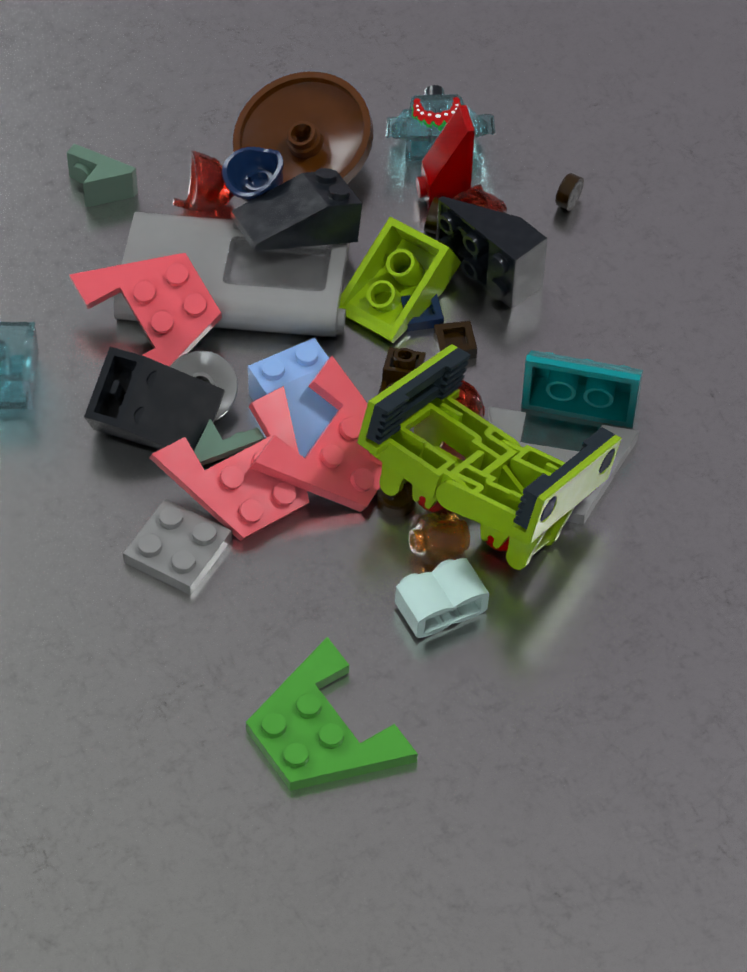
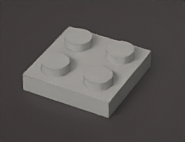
[123,498,232,595]

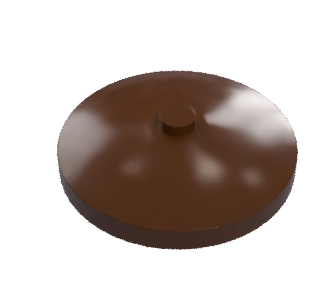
[233,71,374,184]

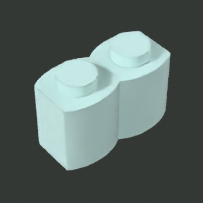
[395,558,489,638]

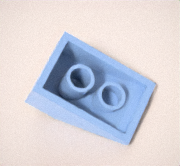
[248,338,338,458]

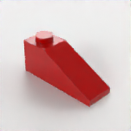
[416,105,475,211]

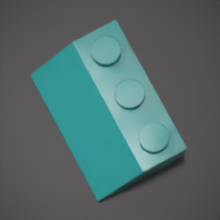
[521,350,643,428]

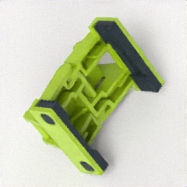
[357,344,622,570]

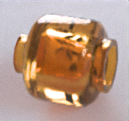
[409,511,470,565]

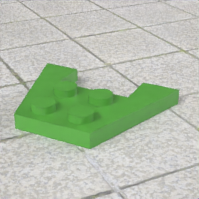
[246,637,418,791]

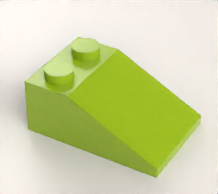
[339,217,461,343]

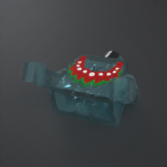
[385,85,496,161]

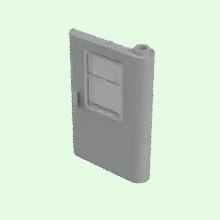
[114,212,349,338]

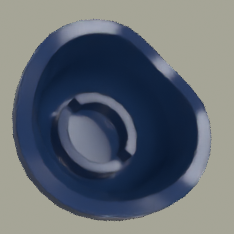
[222,147,284,202]

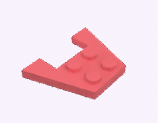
[69,253,222,367]
[250,356,382,512]
[149,386,310,541]

